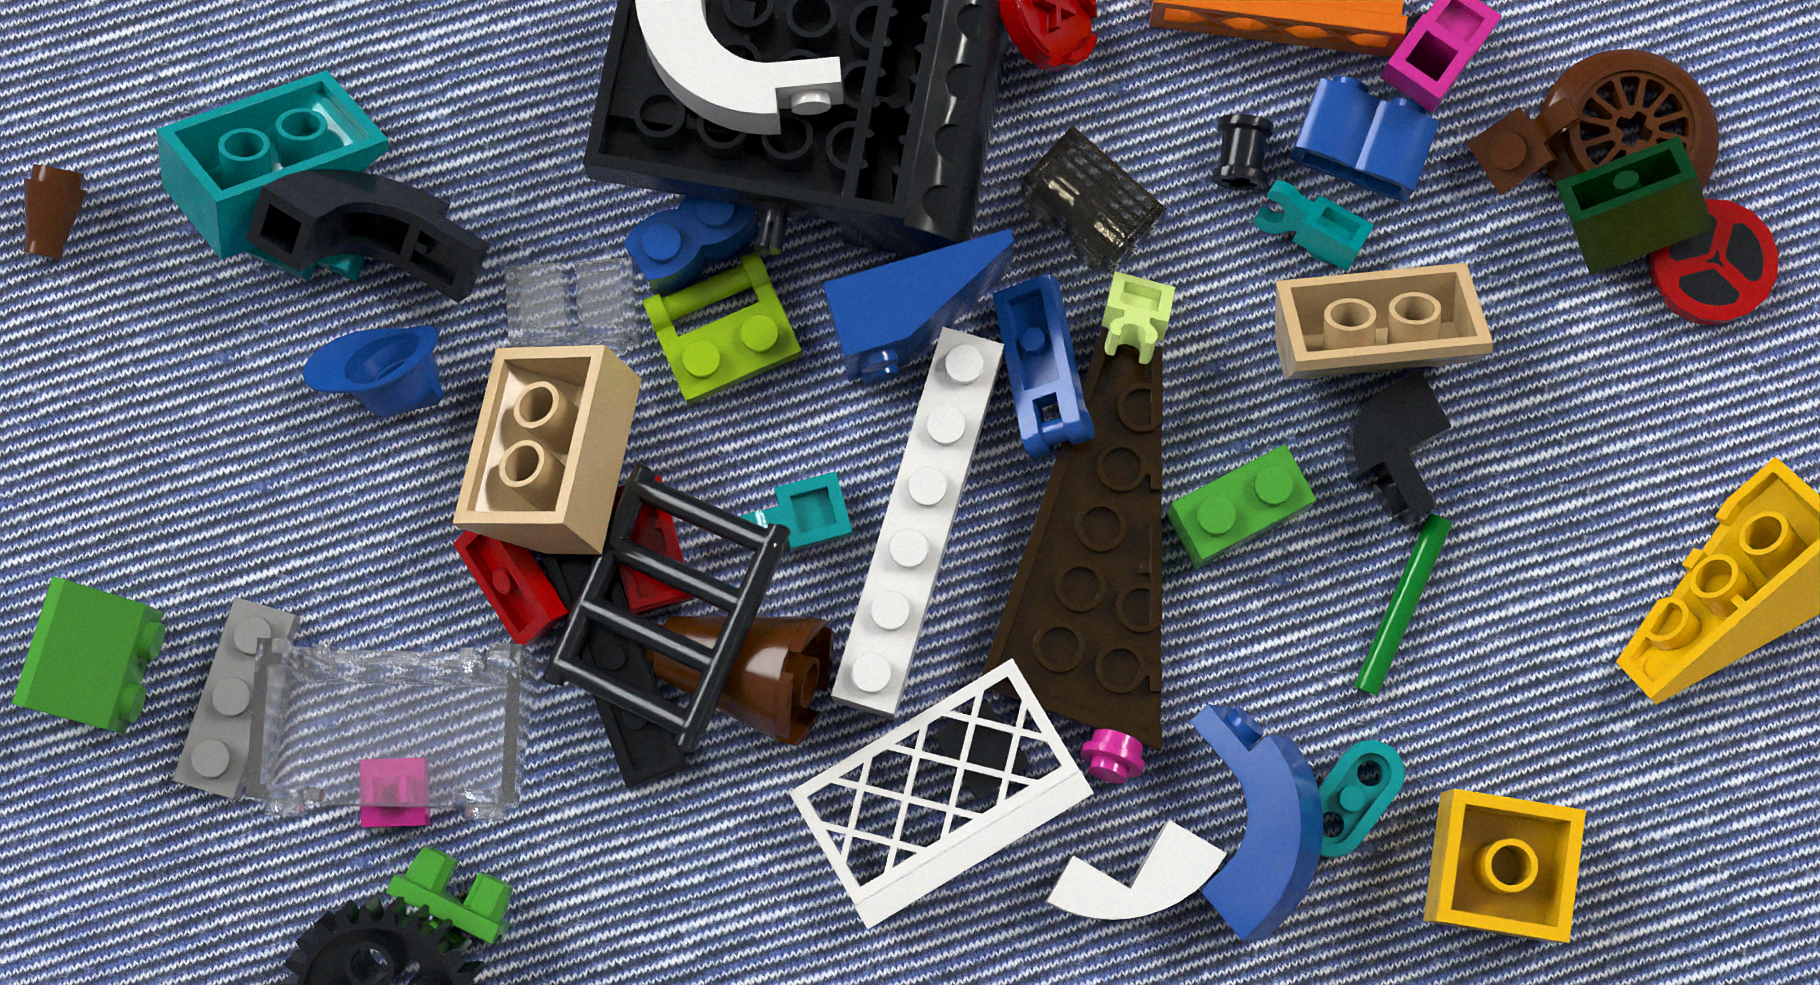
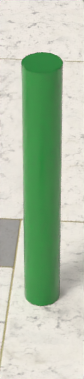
[1353,514,1452,698]

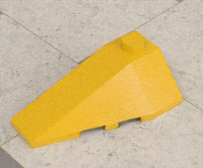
[1616,456,1820,705]

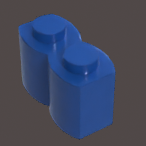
[1289,76,1439,202]
[624,196,759,297]

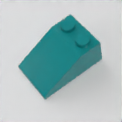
[156,70,389,260]

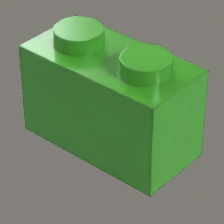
[1165,443,1317,570]

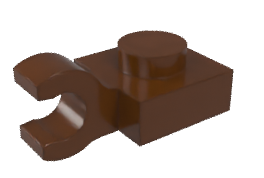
[1467,97,1585,195]

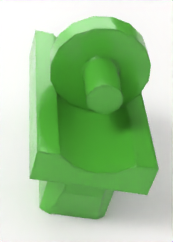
[386,846,514,956]

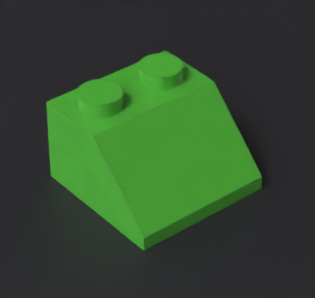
[12,576,165,734]

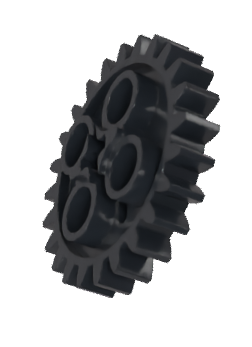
[280,895,485,985]

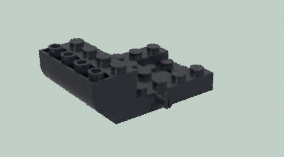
[583,0,1009,257]

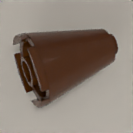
[647,616,834,746]

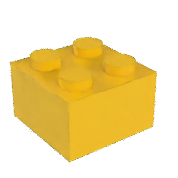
[1423,789,1586,943]

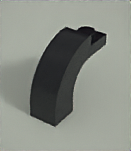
[246,169,489,303]

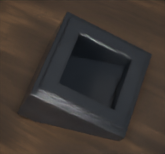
[932,699,1029,799]

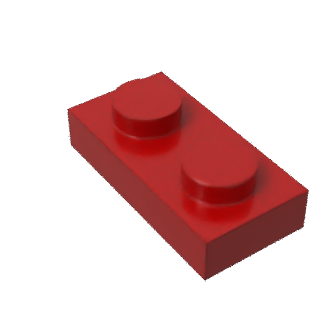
[453,531,569,650]

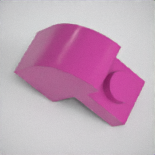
[1380,0,1502,113]

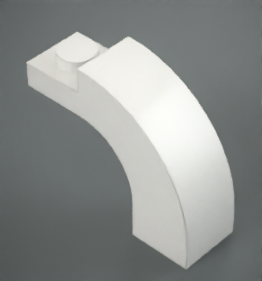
[635,0,844,135]

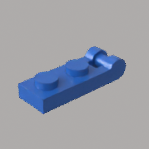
[992,273,1095,459]

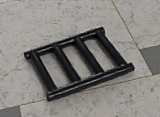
[542,464,791,752]

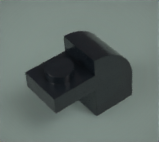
[1344,370,1452,527]

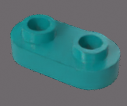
[1318,740,1405,858]

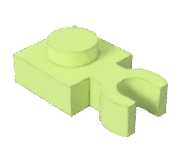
[1101,271,1176,364]

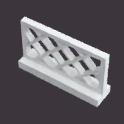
[789,659,1094,929]

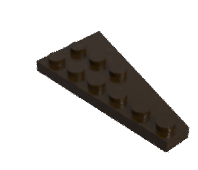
[981,327,1163,752]

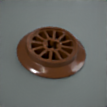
[1541,49,1719,189]

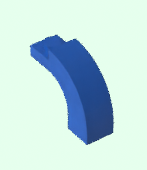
[1190,704,1323,941]

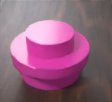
[1080,729,1145,784]

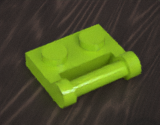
[642,251,803,406]

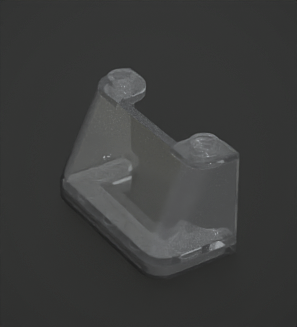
[245,638,536,821]

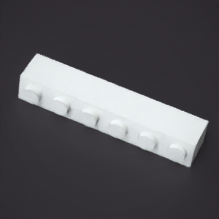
[831,327,1004,720]

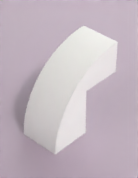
[1045,820,1227,920]

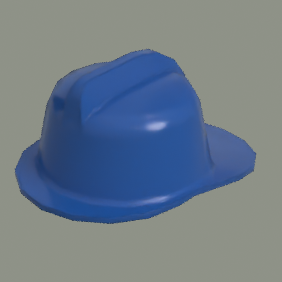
[302,325,443,417]

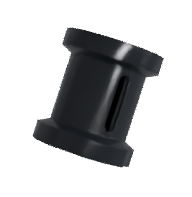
[1211,114,1274,191]

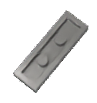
[172,597,301,801]

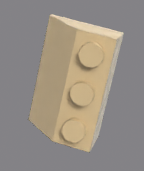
[1275,263,1493,380]
[453,345,642,554]

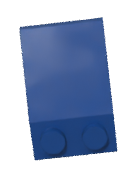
[823,229,1014,385]

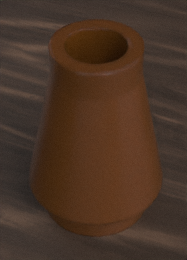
[23,164,88,259]

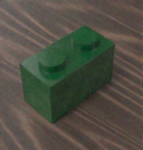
[1556,136,1713,275]

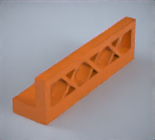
[1149,0,1408,57]

